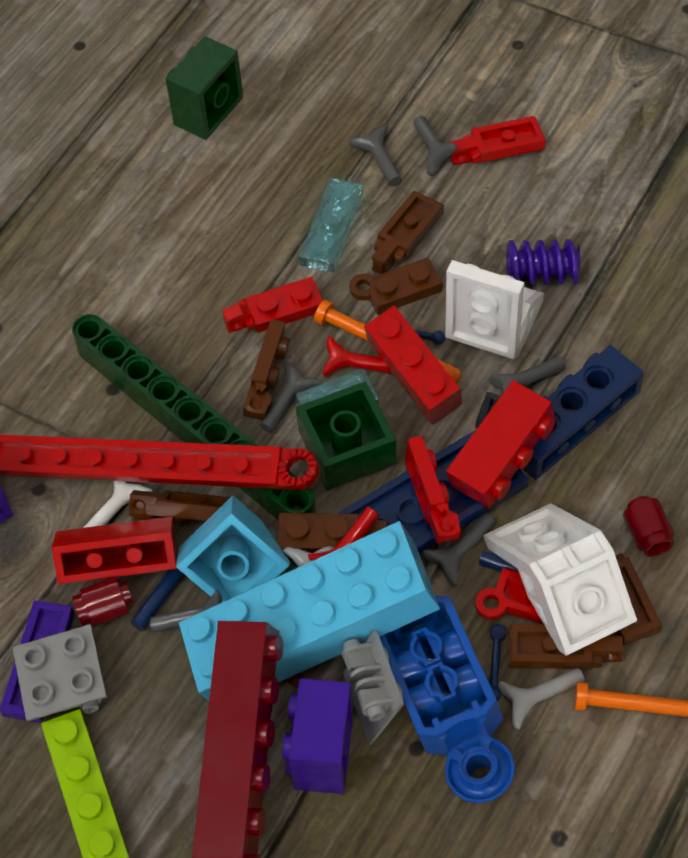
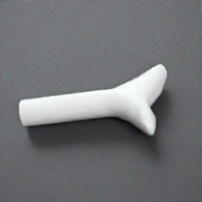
[83,481,153,528]

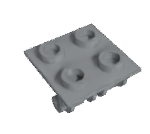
[12,624,107,721]
[342,630,404,745]

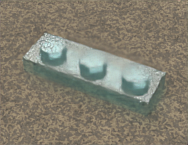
[299,178,363,272]

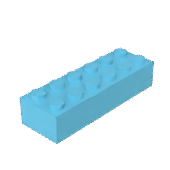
[179,521,440,702]

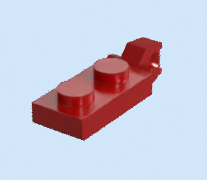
[449,116,546,165]
[222,276,323,333]
[404,436,461,544]

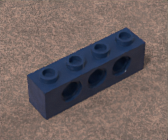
[523,345,644,480]

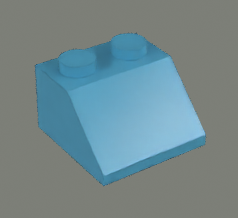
[176,495,290,602]

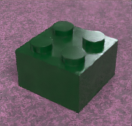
[165,36,243,140]
[296,381,397,490]

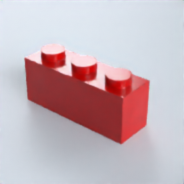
[364,305,462,425]
[446,380,555,509]
[52,516,178,584]

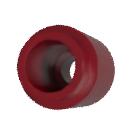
[623,496,674,557]
[72,577,134,627]

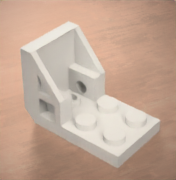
[445,260,544,359]
[483,504,637,656]

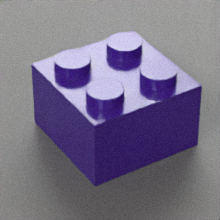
[282,678,353,794]

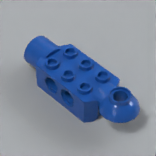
[380,595,515,804]

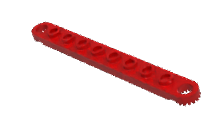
[0,435,320,490]

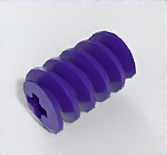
[506,239,580,285]

